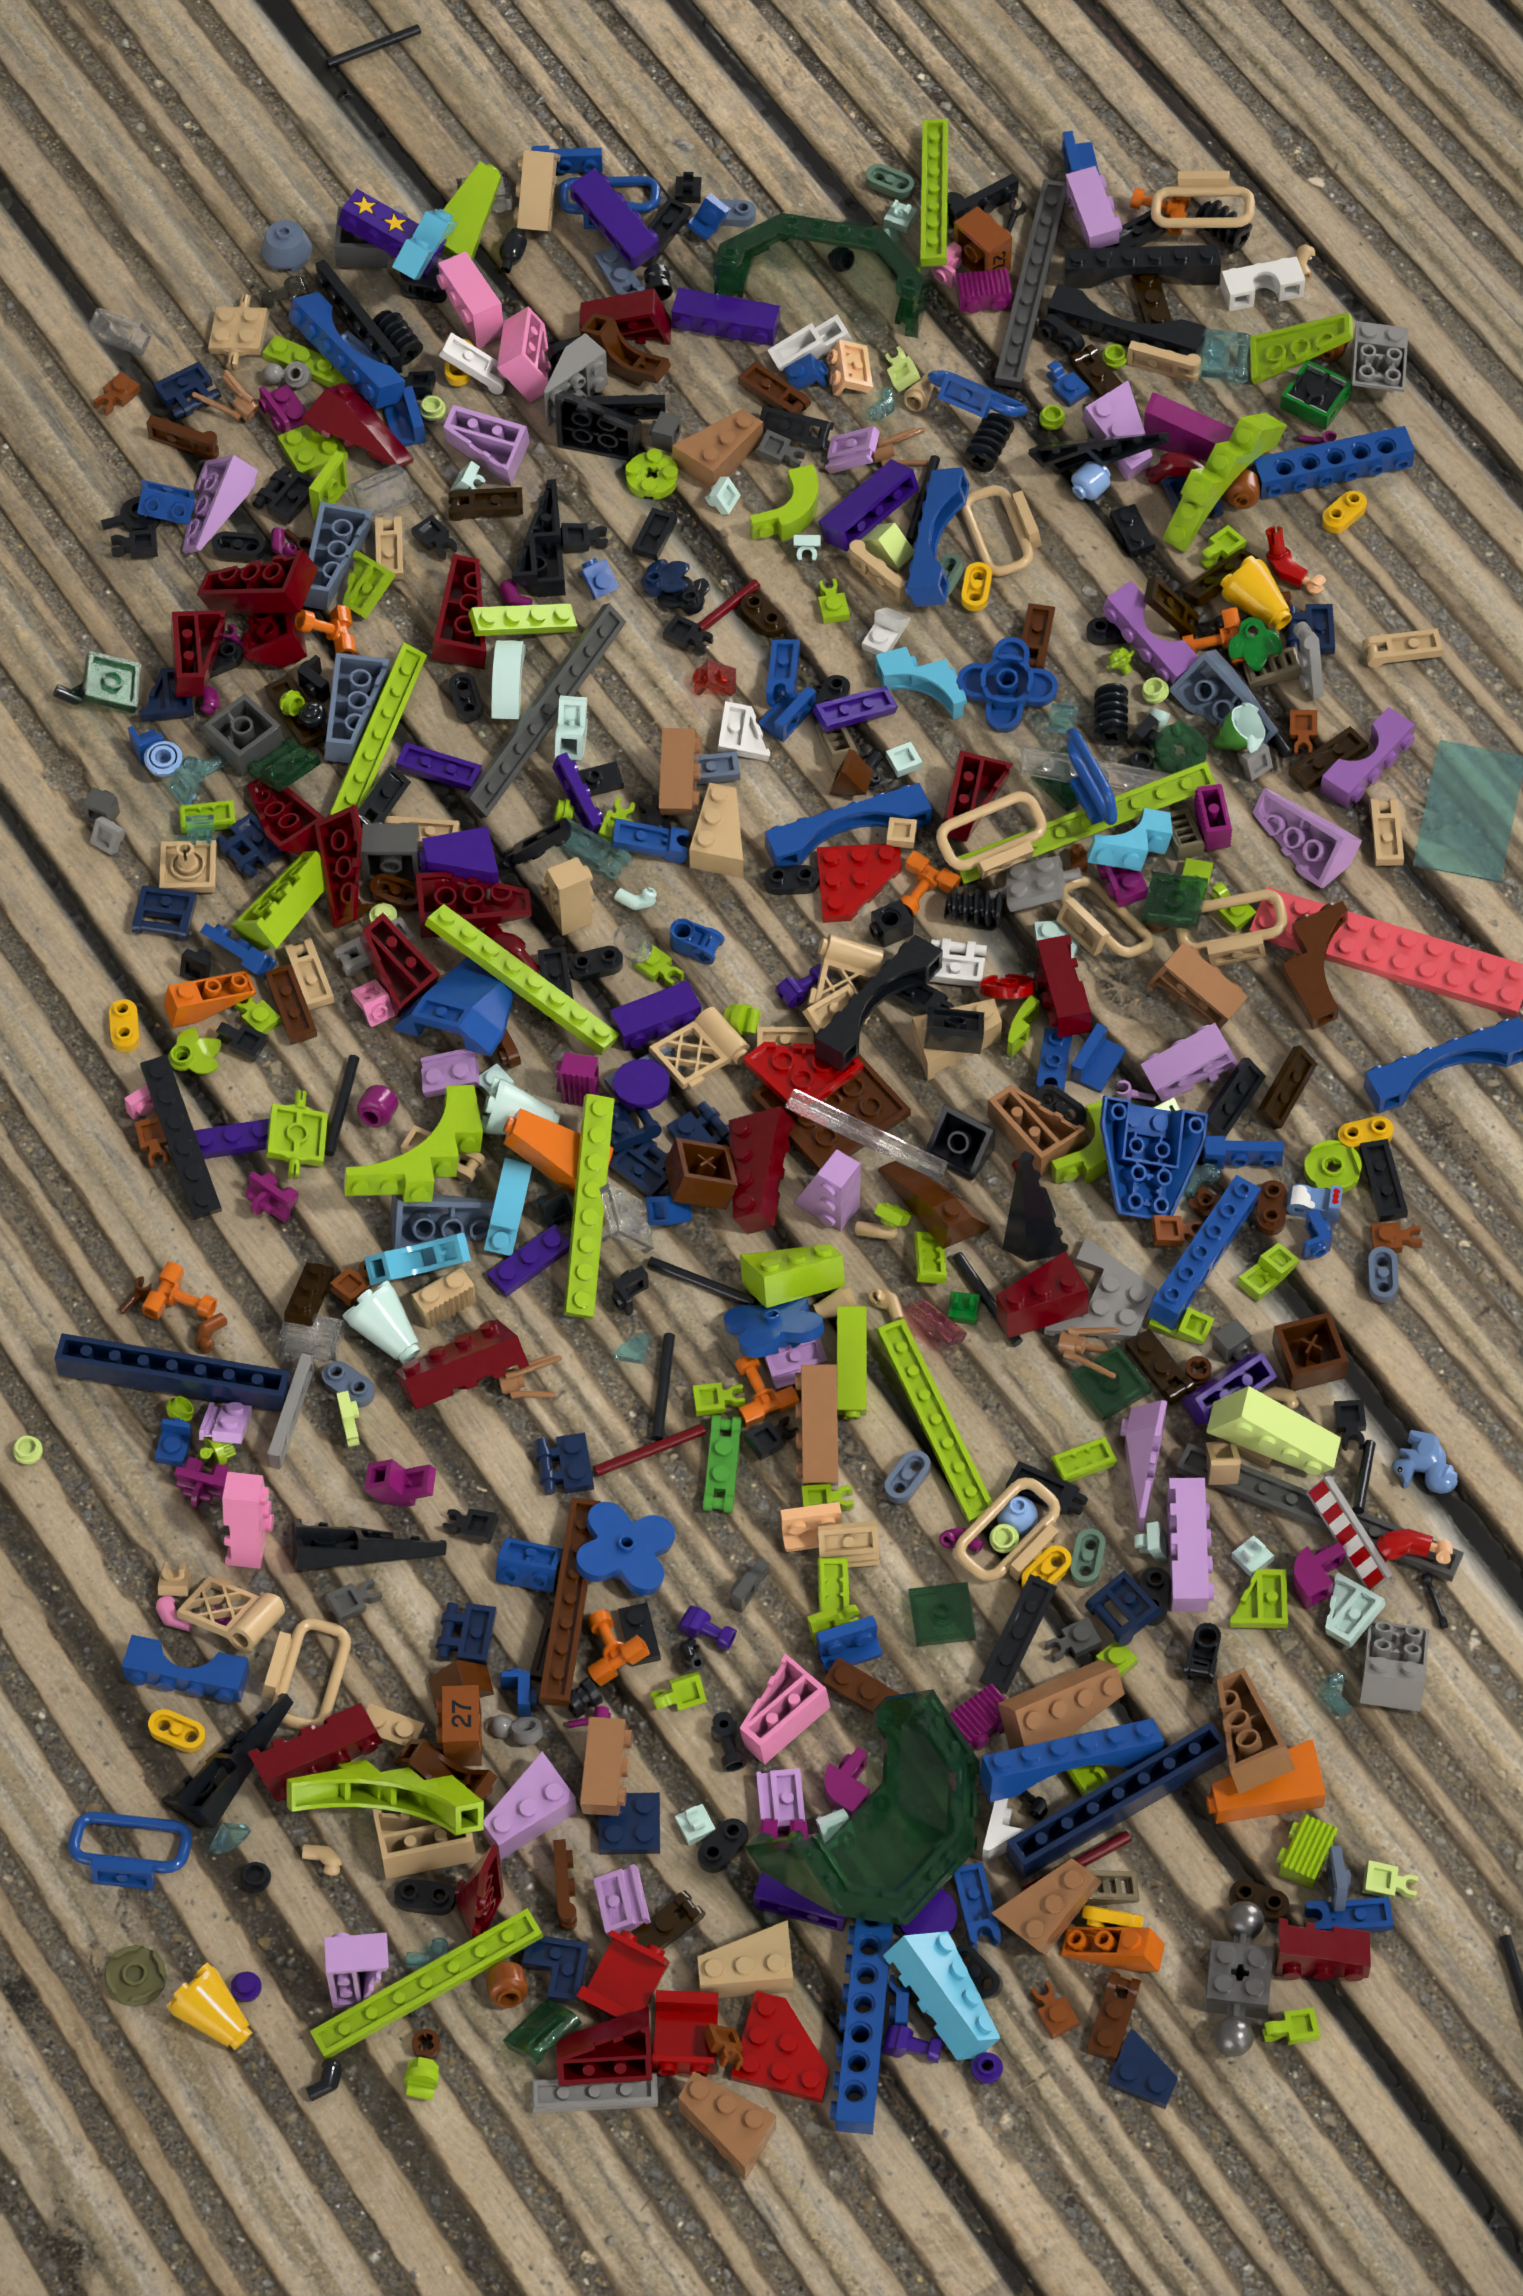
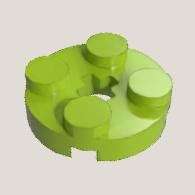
[626,448,678,500]
[1304,1140,1362,1194]

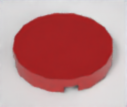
[980,974,1035,999]

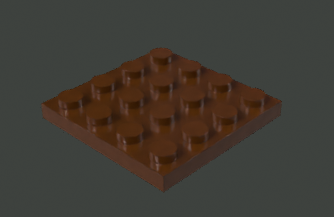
[751,1054,911,1172]

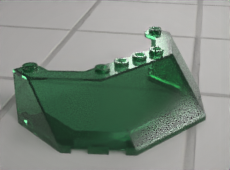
[714,211,934,338]
[744,1689,980,1926]

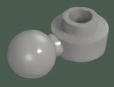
[263,361,312,389]
[490,1714,543,1746]

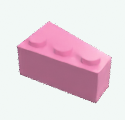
[436,251,503,349]
[497,306,551,403]
[222,1472,274,1569]
[740,1653,831,1765]

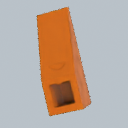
[163,970,256,1028]
[1061,1927,1165,1972]

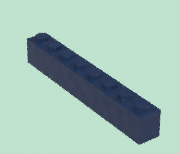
[54,1333,291,1412]
[1006,1722,1227,1880]

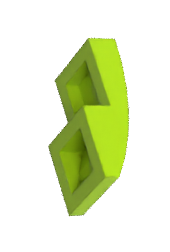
[1007,995,1040,1058]
[1236,1242,1300,1302]
[1147,1307,1215,1345]

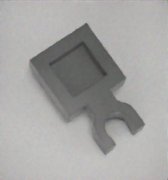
[756,429,806,468]
[730,1558,769,1613]
[325,1579,382,1623]
[1045,1617,1102,1663]

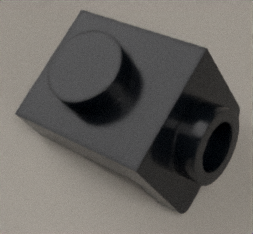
[297,655,330,703]
[611,1265,649,1316]

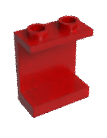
[576,1929,670,2018]
[652,1990,719,2077]

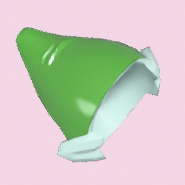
[1212,703,1265,753]

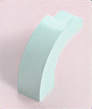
[492,640,526,719]

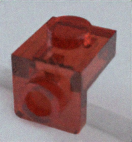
[692,659,736,696]

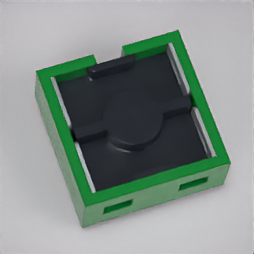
[1280,360,1352,430]

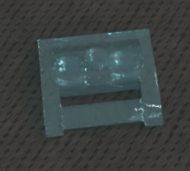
[1201,329,1251,384]

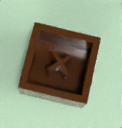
[664,1138,738,1210]
[1272,1312,1349,1391]

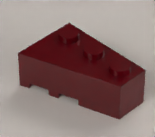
[579,288,672,345]
[171,610,226,697]
[943,750,1013,842]
[360,913,440,1018]
[996,1251,1089,1338]

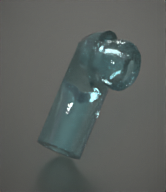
[868,387,895,420]
[181,755,224,778]
[1183,1163,1220,1197]
[1324,1672,1352,1717]
[406,1937,449,1968]

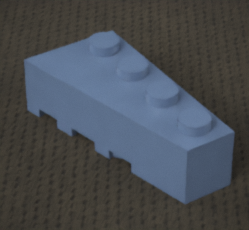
[303,502,373,610]
[324,653,390,763]

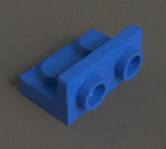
[137,479,195,525]
[495,1538,563,1593]
[816,1615,882,1673]

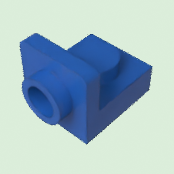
[687,193,730,240]
[155,1418,193,1467]

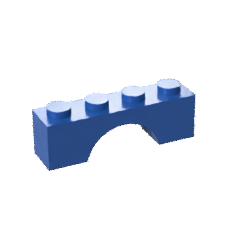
[122,1635,250,1703]

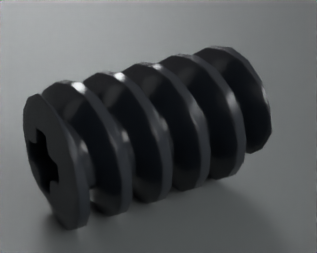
[1195,200,1253,252]
[373,310,423,365]
[965,413,1014,472]
[1094,683,1129,746]
[944,885,1003,928]

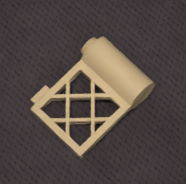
[808,934,884,1028]
[649,1007,750,1090]
[177,1575,285,1653]

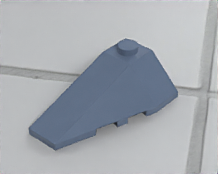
[1169,649,1279,744]
[390,1194,495,1250]

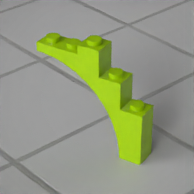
[1162,412,1287,552]
[344,1085,483,1203]
[287,1759,484,1835]

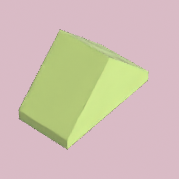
[861,523,914,572]

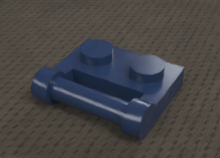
[132,886,197,940]
[610,1102,662,1152]
[1085,1570,1162,1646]

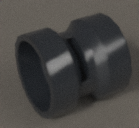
[644,264,673,301]
[567,1677,603,1719]

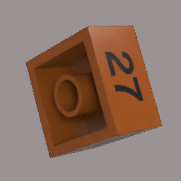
[954,206,1012,272]
[436,1685,482,1766]

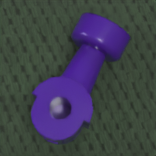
[775,963,830,1008]
[677,1605,737,1651]
[882,2025,943,2063]

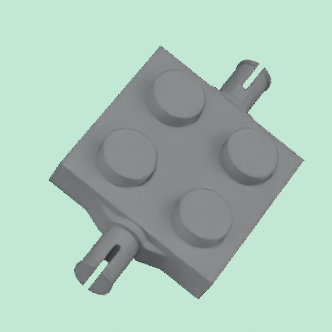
[989,855,1082,912]

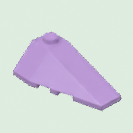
[1252,788,1362,888]

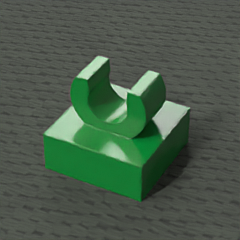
[947,1291,980,1325]

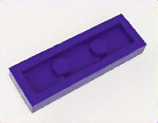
[813,686,898,732]
[395,742,482,792]
[552,752,603,837]
[194,1119,269,1159]
[487,1224,570,1297]

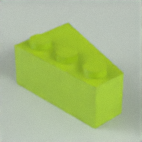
[740,1244,845,1308]

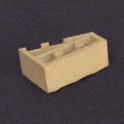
[514,150,561,232]
[689,782,744,879]
[539,857,595,936]
[912,998,1002,1081]
[372,1809,476,1879]
[698,1920,793,1998]

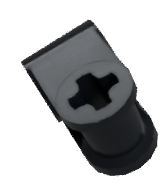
[400,268,447,303]
[1183,1622,1221,1684]

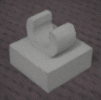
[1237,742,1273,781]
[90,816,126,855]

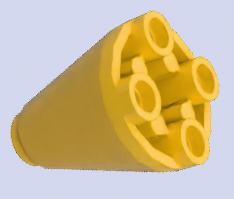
[1220,556,1292,631]
[166,1962,253,2050]

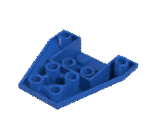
[394,957,515,1056]
[1100,1096,1208,1220]

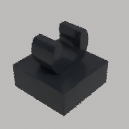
[675,172,702,203]
[1126,714,1162,750]
[179,948,212,981]
[537,1188,573,1227]

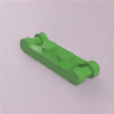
[703,1415,742,1513]

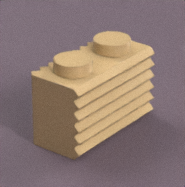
[411,1267,476,1330]

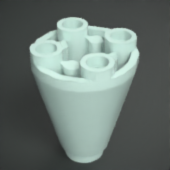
[481,1077,560,1135]
[342,1281,421,1364]

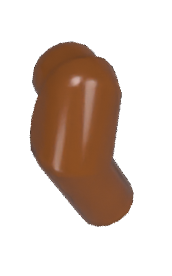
[1063,844,1088,874]
[194,1313,227,1353]

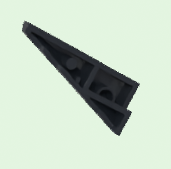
[1028,432,1169,474]
[512,479,566,597]
[1002,1151,1068,1262]
[292,1518,447,1570]
[162,1693,294,1828]

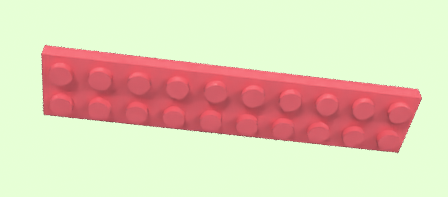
[1249,887,1523,1018]

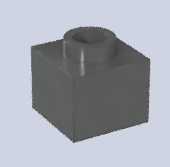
[649,411,681,452]
[82,787,120,823]
[1212,1319,1251,1364]

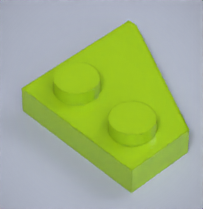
[343,550,396,619]

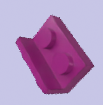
[258,384,307,433]
[1096,864,1150,908]

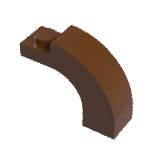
[579,313,671,386]
[394,1739,498,1800]

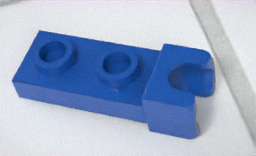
[531,145,603,174]
[766,639,800,707]
[611,818,691,864]
[200,923,277,979]
[1036,1028,1072,1092]
[1203,1136,1284,1169]
[952,1862,1001,1949]
[1304,1897,1394,1932]

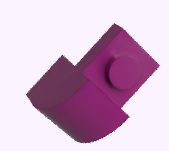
[364,1459,436,1506]
[1292,1542,1346,1610]
[824,1747,870,1824]

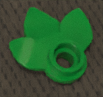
[1228,617,1282,672]

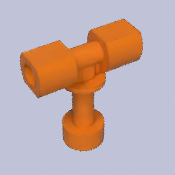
[1130,187,1191,235]
[294,605,357,655]
[1182,607,1245,665]
[899,850,961,918]
[142,1261,218,1320]
[735,1356,799,1428]
[587,1610,650,1686]

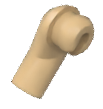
[1294,244,1315,281]
[855,1221,899,1240]
[868,1288,905,1322]
[1261,1387,1299,1409]
[302,1844,342,1876]

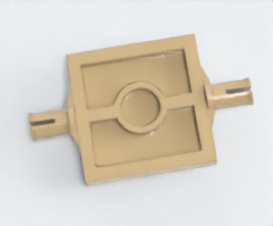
[208,294,269,370]

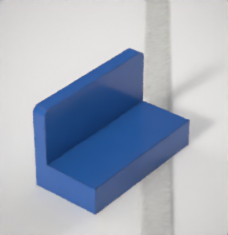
[1062,131,1100,175]
[383,386,426,447]
[759,686,816,742]
[1070,1023,1126,1093]

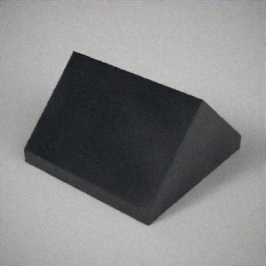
[924,1006,984,1054]
[923,1104,996,1180]

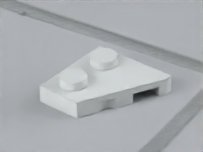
[717,701,770,762]

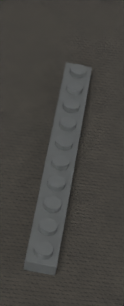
[995,179,1066,389]
[463,603,626,818]
[1176,1443,1464,1582]

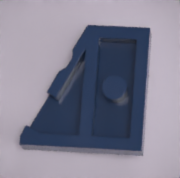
[141,667,194,722]

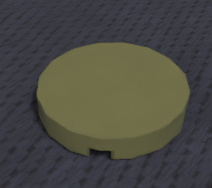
[104,1945,167,2007]

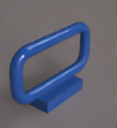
[558,176,660,229]
[927,370,1028,418]
[1066,728,1117,825]
[68,1812,192,1890]

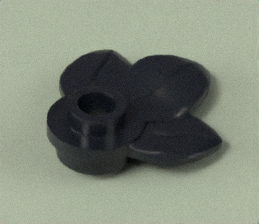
[657,576,710,615]

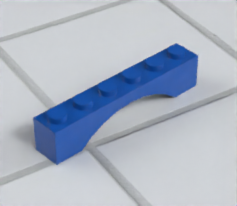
[289,292,405,409]
[905,467,970,607]
[765,783,932,866]
[1364,1017,1523,1114]
[979,1718,1164,1802]

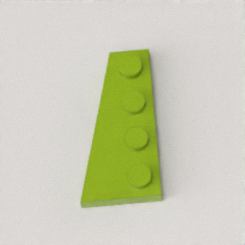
[1250,312,1353,385]

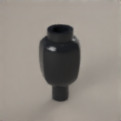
[499,228,527,273]

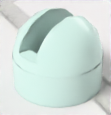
[1147,707,1171,730]

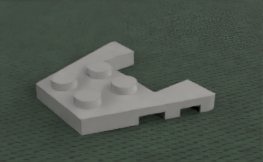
[1044,1238,1157,1341]

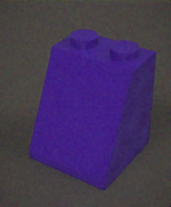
[418,826,499,884]

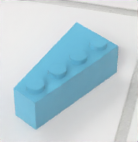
[883,1931,1000,2060]

